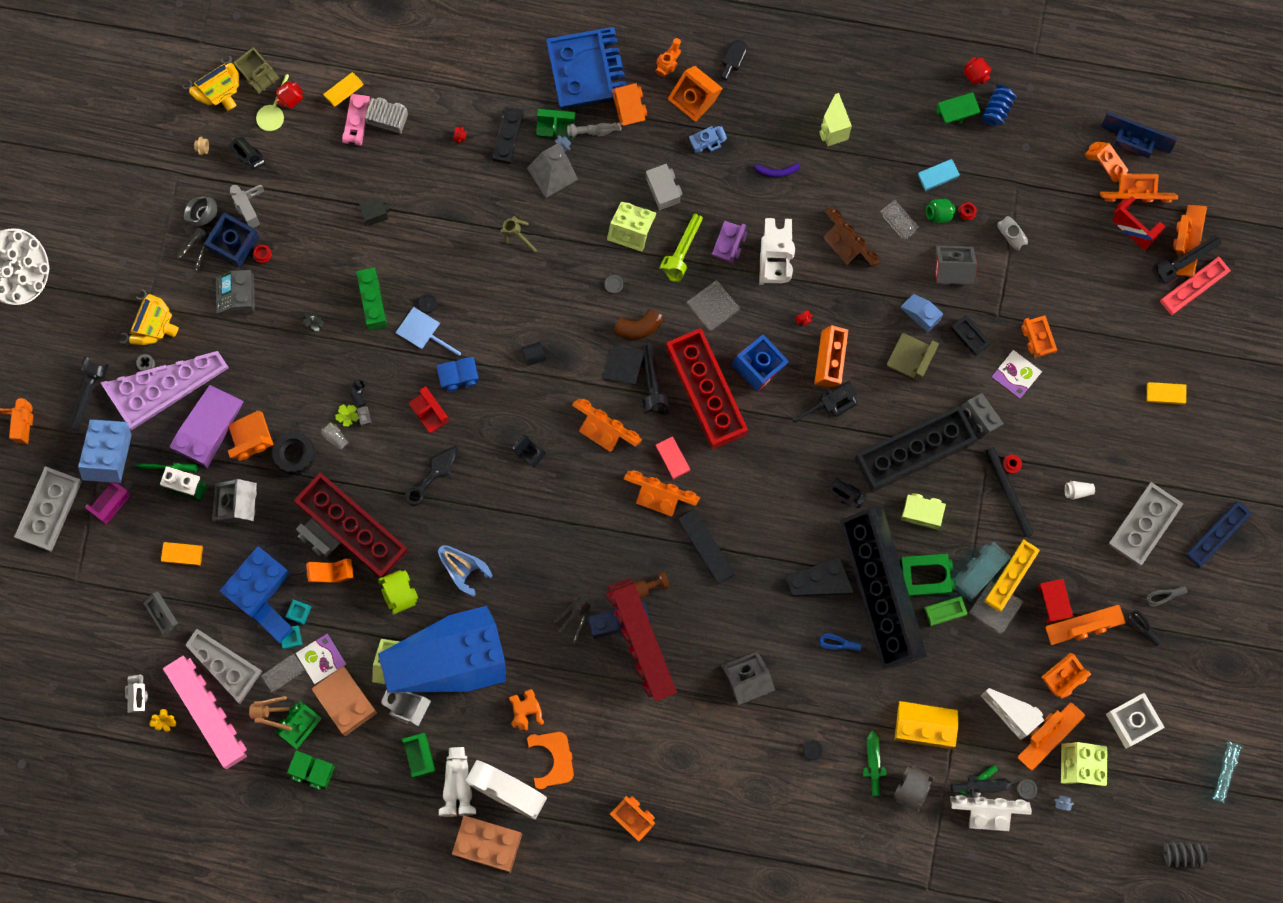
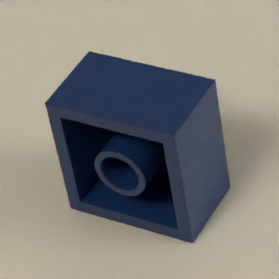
[204,213,259,268]

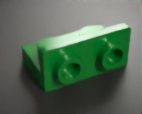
[275,701,322,749]

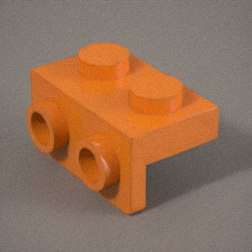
[1021,316,1057,358]
[1041,652,1091,699]
[610,796,655,842]

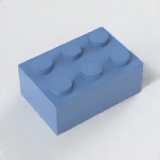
[78,420,132,483]

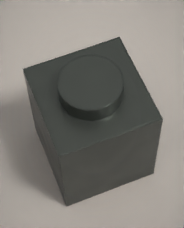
[359,197,390,227]

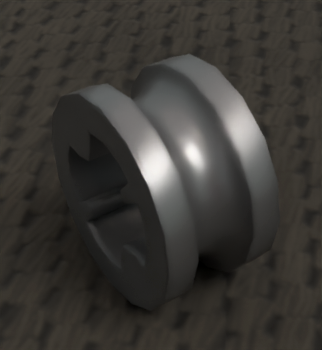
[136,354,155,371]

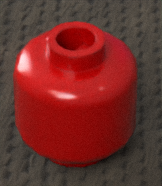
[964,57,991,85]
[276,81,303,109]

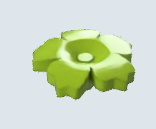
[335,404,359,427]

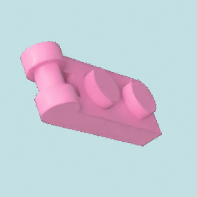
[342,94,370,146]

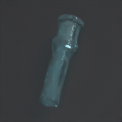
[1212,742,1244,803]

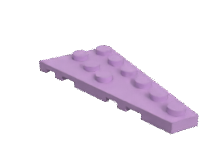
[100,351,229,430]

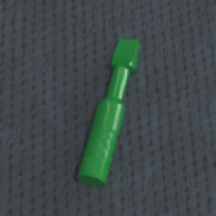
[960,764,998,795]

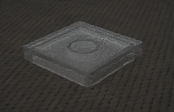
[687,280,740,332]
[969,580,1023,635]

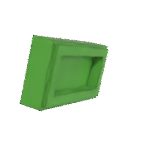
[924,596,968,627]

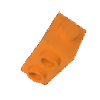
[1085,142,1128,183]
[306,559,353,583]

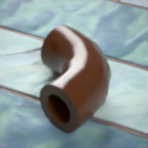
[613,309,664,340]

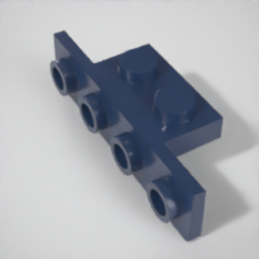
[1101,112,1177,158]

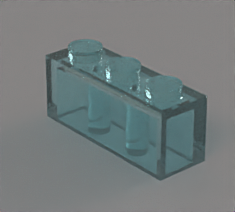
[954,541,1011,602]

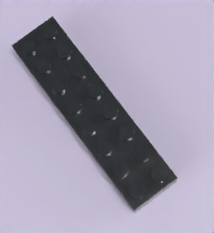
[840,507,927,669]

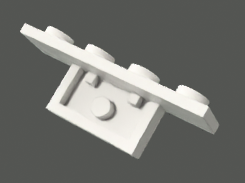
[950,795,1032,831]

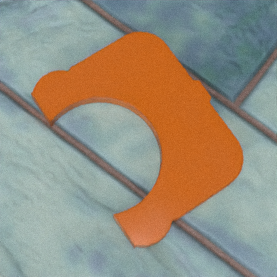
[527,732,574,789]

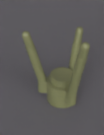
[500,216,537,253]

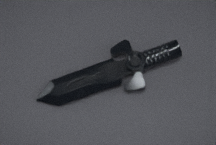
[950,775,1014,798]

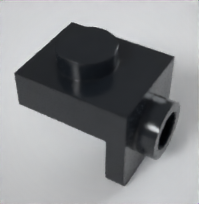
[512,435,546,468]

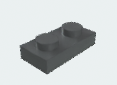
[143,592,178,635]

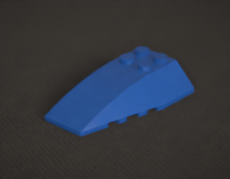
[378,606,506,692]

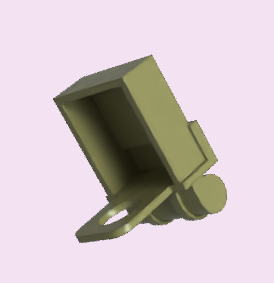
[233,47,279,94]

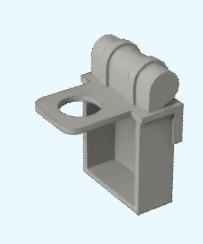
[230,185,264,228]
[381,690,431,726]

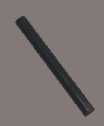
[986,447,1034,538]

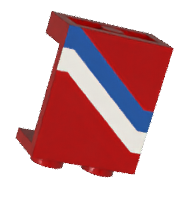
[1112,196,1166,251]

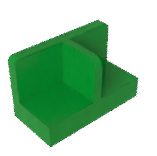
[936,92,980,124]
[536,109,575,140]

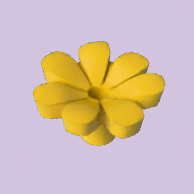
[149,709,176,732]

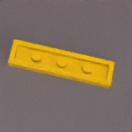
[984,540,1040,613]

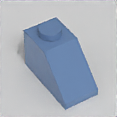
[900,294,943,333]

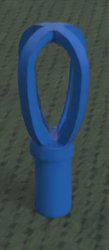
[820,634,862,651]

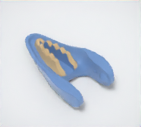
[438,545,492,597]

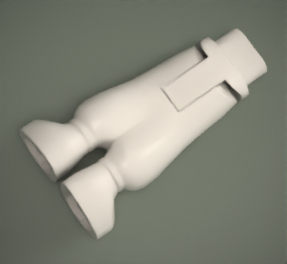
[439,747,476,817]

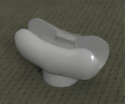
[997,216,1028,251]

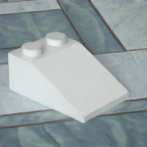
[981,688,1044,740]

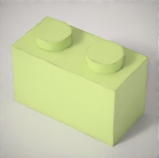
[901,493,946,530]

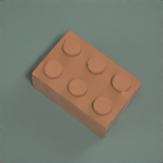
[452,816,522,873]

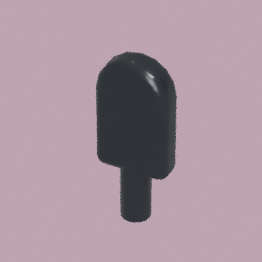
[721,40,747,81]

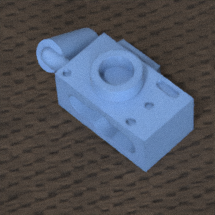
[689,126,727,153]

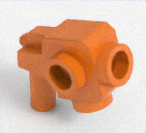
[655,38,681,77]

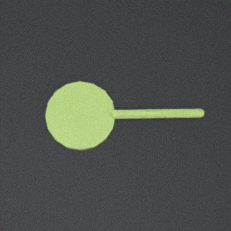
[256,74,289,131]

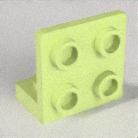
[607,202,656,252]
[1061,742,1107,786]

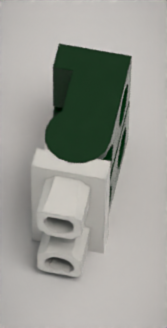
[160,466,208,502]

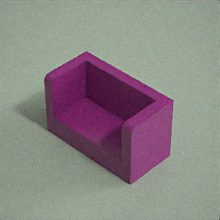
[85,482,131,525]

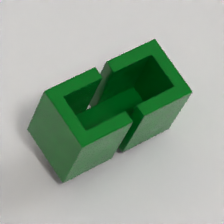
[287,751,335,790]

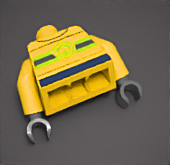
[182,56,239,111]
[119,290,179,346]

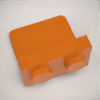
[228,411,273,461]

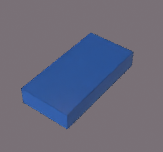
[253,603,294,643]

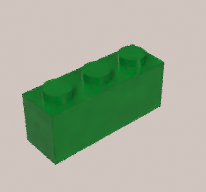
[356,268,388,331]

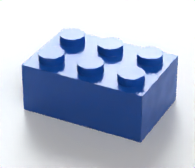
[220,546,291,619]

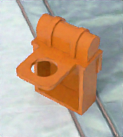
[0,398,33,444]

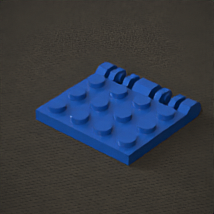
[546,27,627,109]

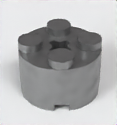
[894,766,935,813]

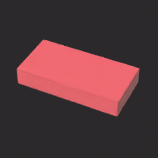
[656,436,690,479]

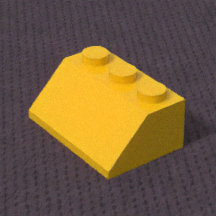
[894,701,958,750]

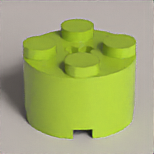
[378,570,418,615]

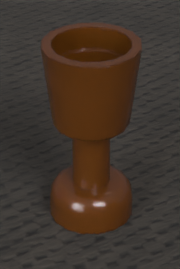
[634,572,670,598]

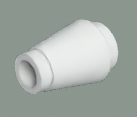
[1064,481,1095,500]

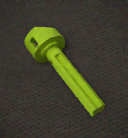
[659,214,703,282]

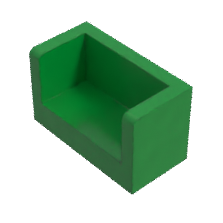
[402,733,436,779]

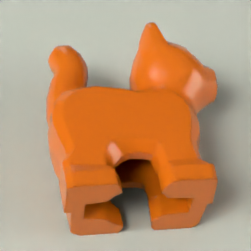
[509,689,544,731]

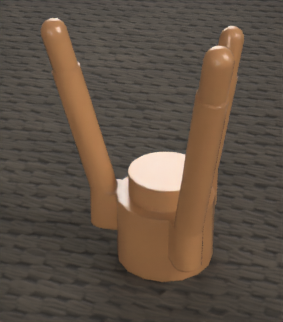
[249,696,292,731]

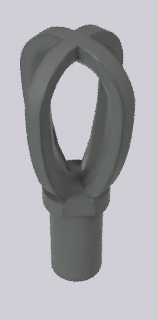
[1147,586,1188,607]

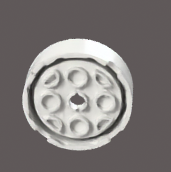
[465,760,547,820]

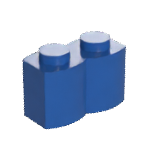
[437,357,480,392]

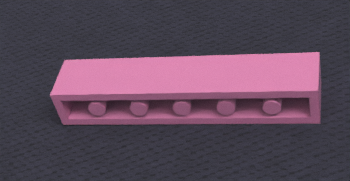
[163,656,247,769]

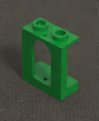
[900,554,955,598]

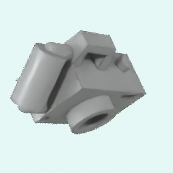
[125,674,148,713]

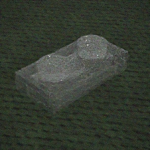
[880,200,919,240]

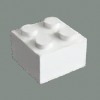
[1106,693,1165,749]

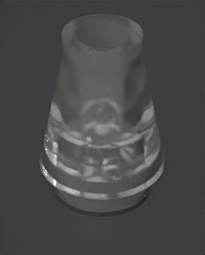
[320,422,349,450]

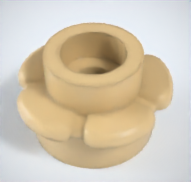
[194,137,209,155]

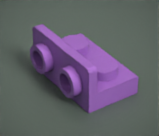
[712,221,748,264]

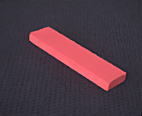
[1160,256,1231,316]

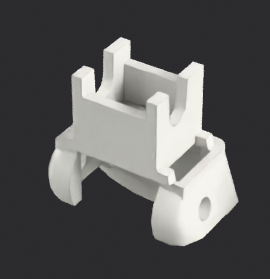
[759,218,795,285]

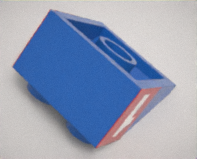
[731,334,789,392]

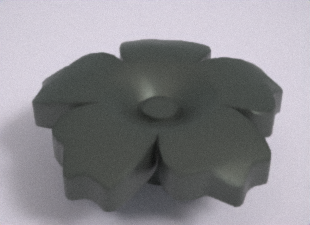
[303,312,325,333]

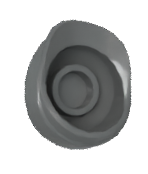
[184,196,217,226]

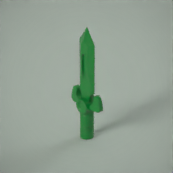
[135,463,197,472]
[863,730,887,796]

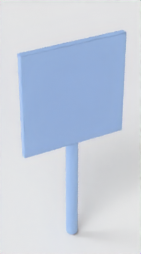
[395,307,461,356]

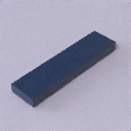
[1185,501,1252,568]

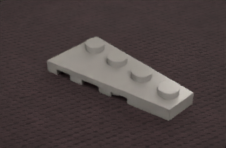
[186,629,262,704]

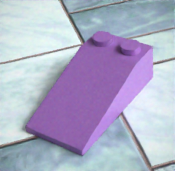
[170,385,244,469]

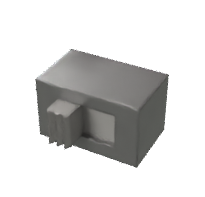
[357,406,372,427]

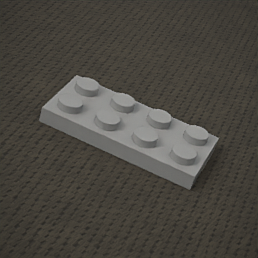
[14,466,82,552]
[1108,482,1183,567]

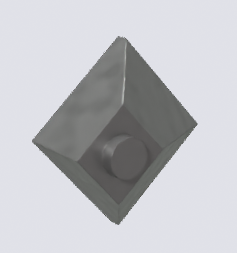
[527,143,578,199]

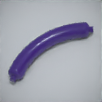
[753,163,800,177]

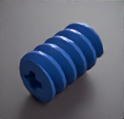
[981,84,1017,126]

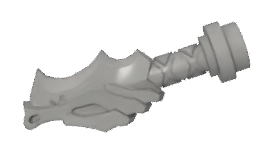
[567,122,621,138]

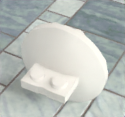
[0,229,49,305]

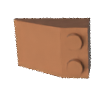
[312,666,377,736]

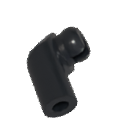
[350,379,366,408]

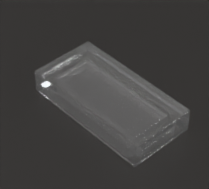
[261,653,305,693]

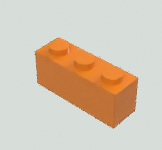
[814,325,848,389]

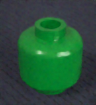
[926,198,955,224]

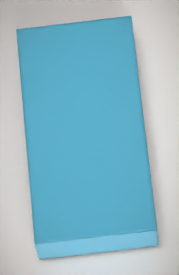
[918,159,960,191]

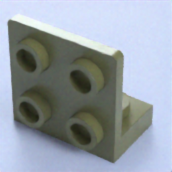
[887,333,939,382]

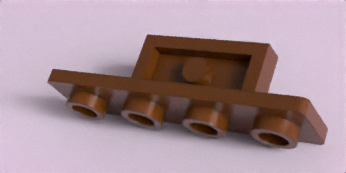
[823,208,880,266]

